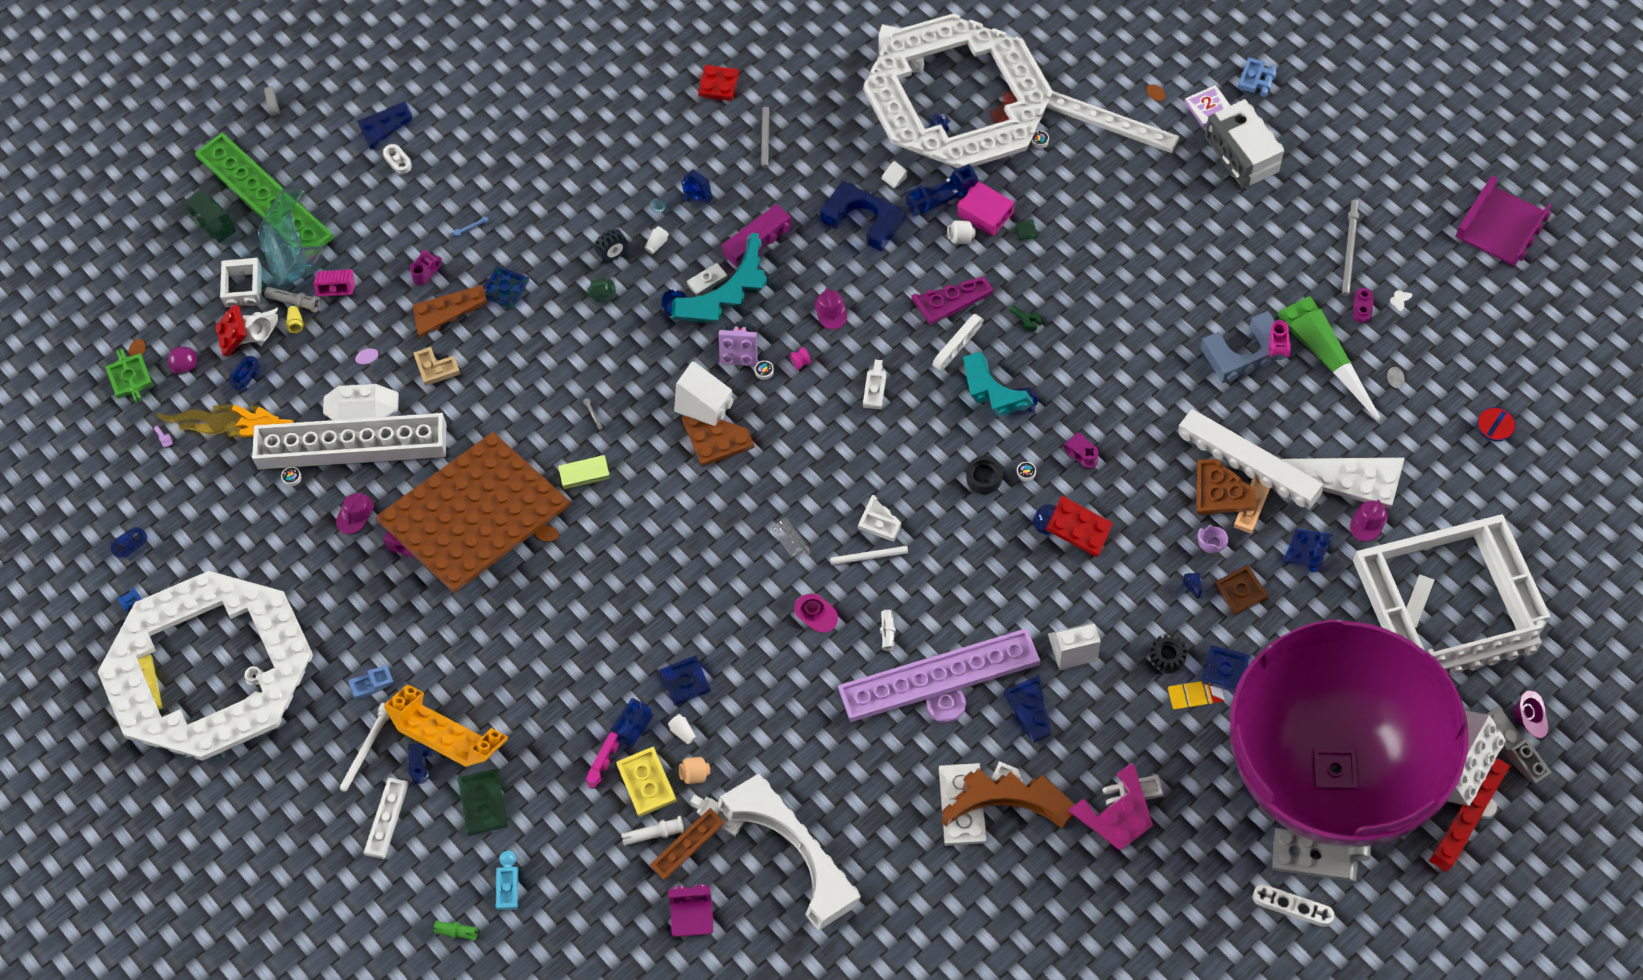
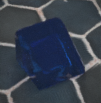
[1183,572,1202,599]

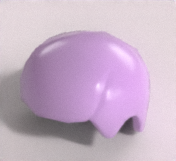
[1197,525,1228,554]

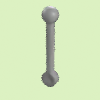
[583,398,603,430]

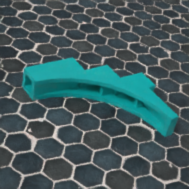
[671,233,767,323]

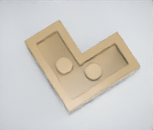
[413,347,460,386]

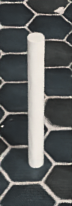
[830,546,908,565]

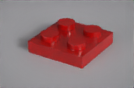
[698,65,739,101]
[216,305,246,357]

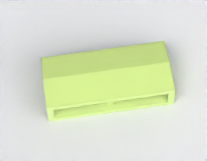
[558,455,610,489]

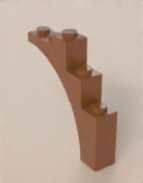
[940,768,1075,829]

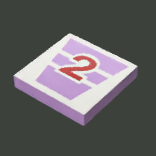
[1185,85,1230,127]

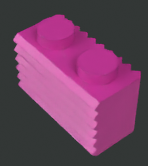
[313,269,355,297]

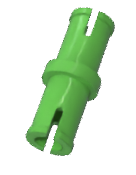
[434,920,478,940]

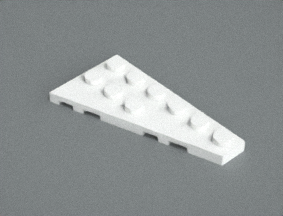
[1282,458,1404,509]

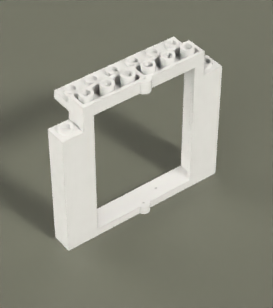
[1353,514,1551,675]

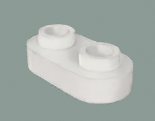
[383,144,412,174]

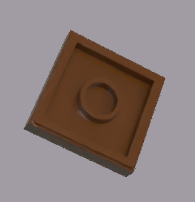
[1214,565,1269,616]

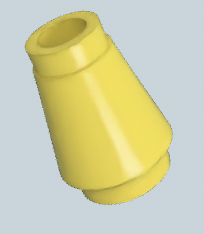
[285,306,304,333]

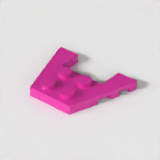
[1068,763,1153,850]

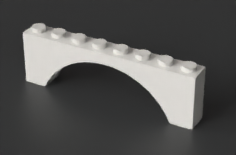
[717,774,861,931]

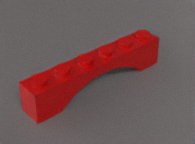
[1428,758,1510,873]

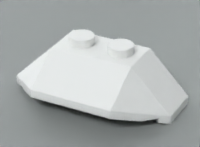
[323,384,399,420]

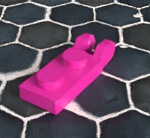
[586,732,620,789]

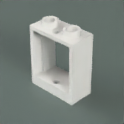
[220,258,262,308]

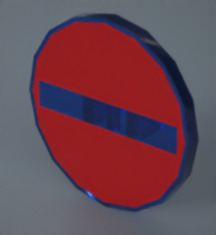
[1477,407,1516,442]

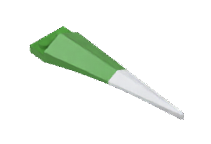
[1277,296,1380,421]

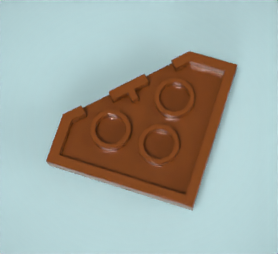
[682,416,755,467]
[1197,459,1256,515]

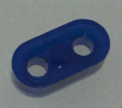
[229,356,260,390]
[110,527,147,558]

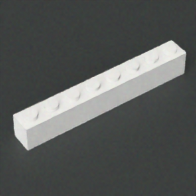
[1179,409,1323,510]

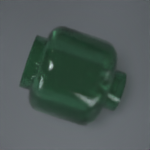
[587,277,616,302]

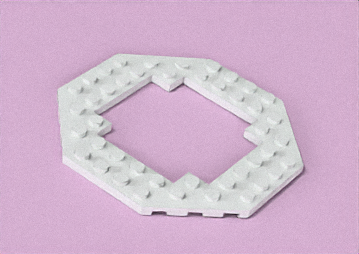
[863,14,1053,170]
[98,571,313,761]

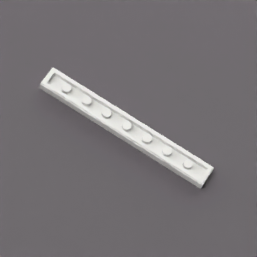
[1046,91,1179,153]

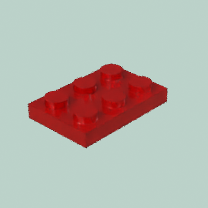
[1046,496,1113,557]

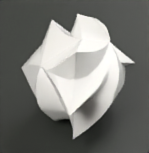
[239,308,278,347]

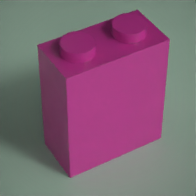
[957,181,1014,237]

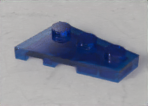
[357,102,413,150]
[1003,675,1051,744]

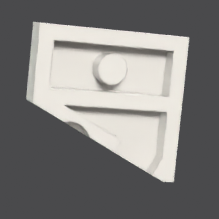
[858,495,901,542]

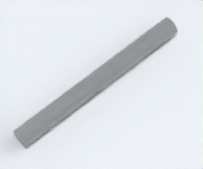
[761,107,769,169]

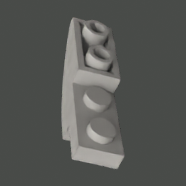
[1487,706,1552,784]

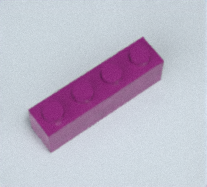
[722,204,792,268]

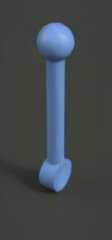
[453,216,488,237]

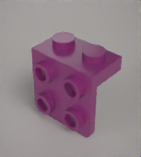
[668,884,714,937]

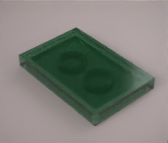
[457,768,508,836]

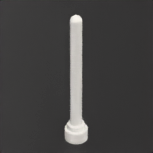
[340,703,390,791]

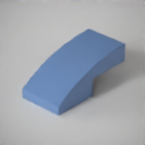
[348,665,393,700]

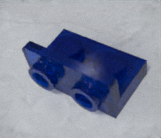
[681,169,713,204]

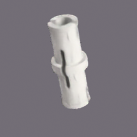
[880,610,896,651]

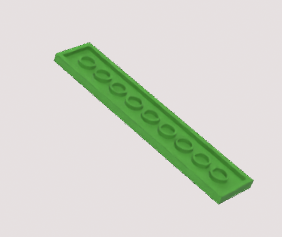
[195,133,334,260]

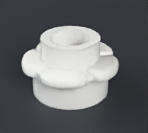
[244,666,264,685]

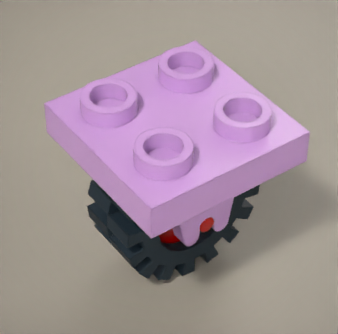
[719,322,757,366]

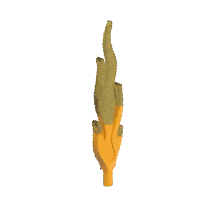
[156,404,294,437]

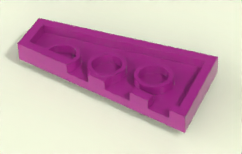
[911,276,994,326]

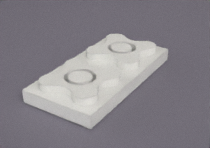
[939,763,986,846]

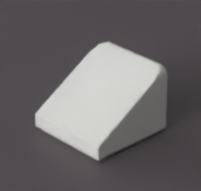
[882,161,907,189]

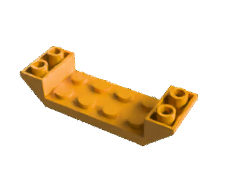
[384,684,508,767]

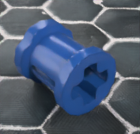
[117,587,142,612]

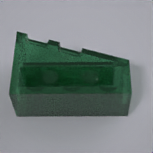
[184,189,236,243]

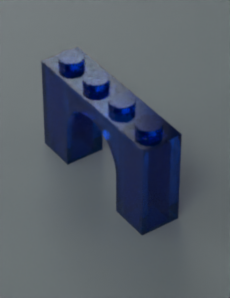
[820,180,904,252]

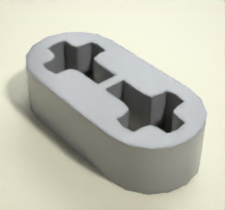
[264,86,280,117]

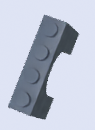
[1200,311,1291,383]

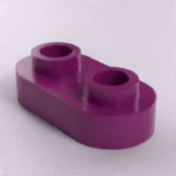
[1353,288,1374,323]

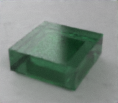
[1015,219,1037,241]

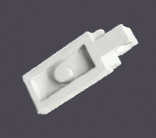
[863,360,886,410]
[690,795,745,837]

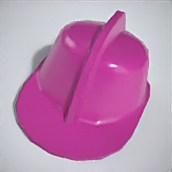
[794,594,838,633]

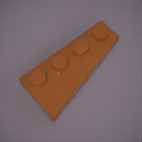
[412,285,487,339]

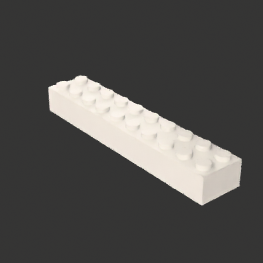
[252,413,446,469]

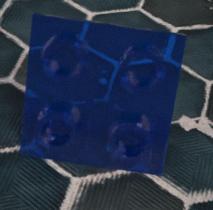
[1283,529,1333,572]

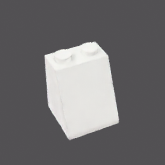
[674,361,733,426]
[1048,624,1101,670]

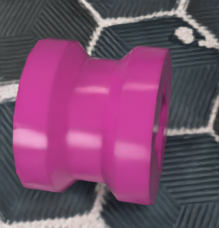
[789,347,811,370]

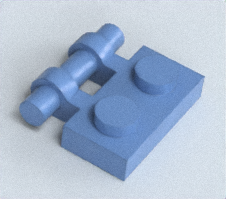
[1238,57,1277,97]

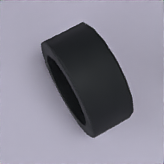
[966,456,1003,494]

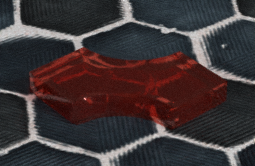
[990,92,1018,125]

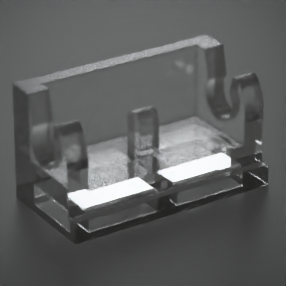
[770,517,812,561]

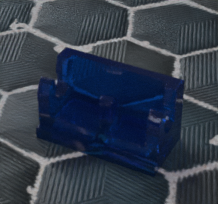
[610,698,654,747]

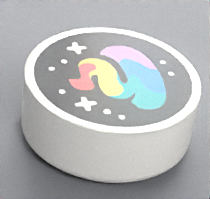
[1031,130,1049,149]
[755,361,774,380]
[1017,462,1036,482]
[281,467,302,487]

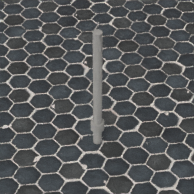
[1342,200,1359,296]

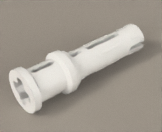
[621,816,685,846]

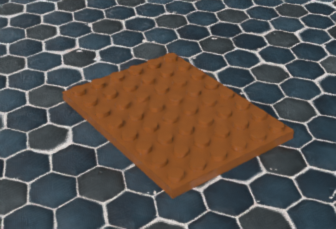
[376,432,570,593]

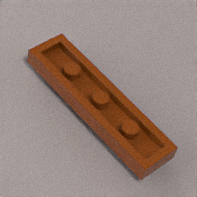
[650,808,725,881]

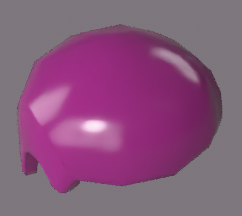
[168,347,197,374]

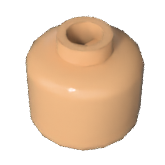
[679,757,710,784]

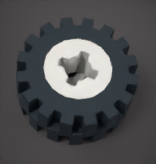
[594,229,629,262]

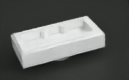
[687,263,728,296]

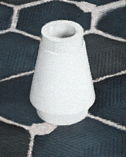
[644,227,669,254]
[668,714,696,745]

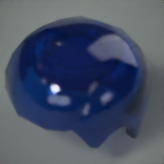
[661,289,688,316]
[1033,504,1056,535]

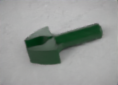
[1010,305,1042,331]

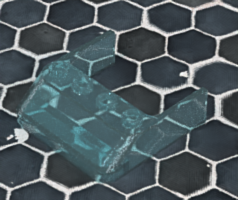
[258,189,324,287]

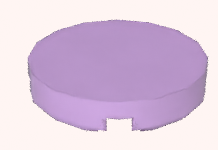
[926,689,966,723]

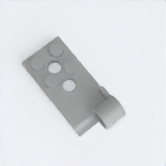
[1272,828,1371,882]

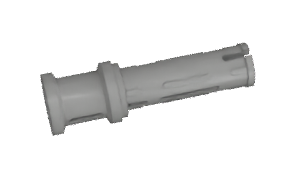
[264,287,320,312]

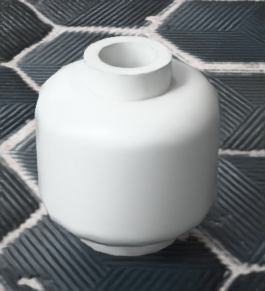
[947,221,975,244]

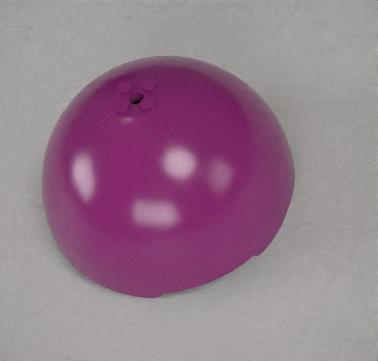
[1230,620,1469,847]

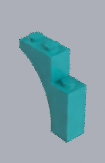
[963,351,1033,417]

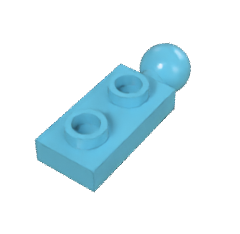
[496,851,518,910]

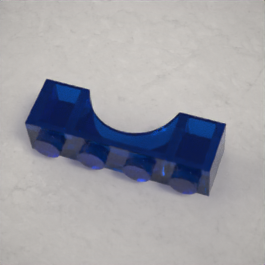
[905,164,978,217]

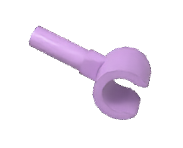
[154,426,173,447]

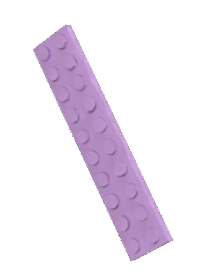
[838,628,1040,722]

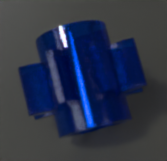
[928,113,950,133]

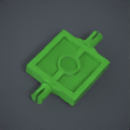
[106,349,153,403]

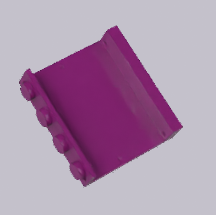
[1455,176,1552,266]

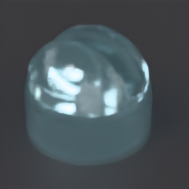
[650,197,666,213]

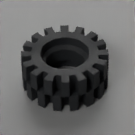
[1150,634,1187,673]

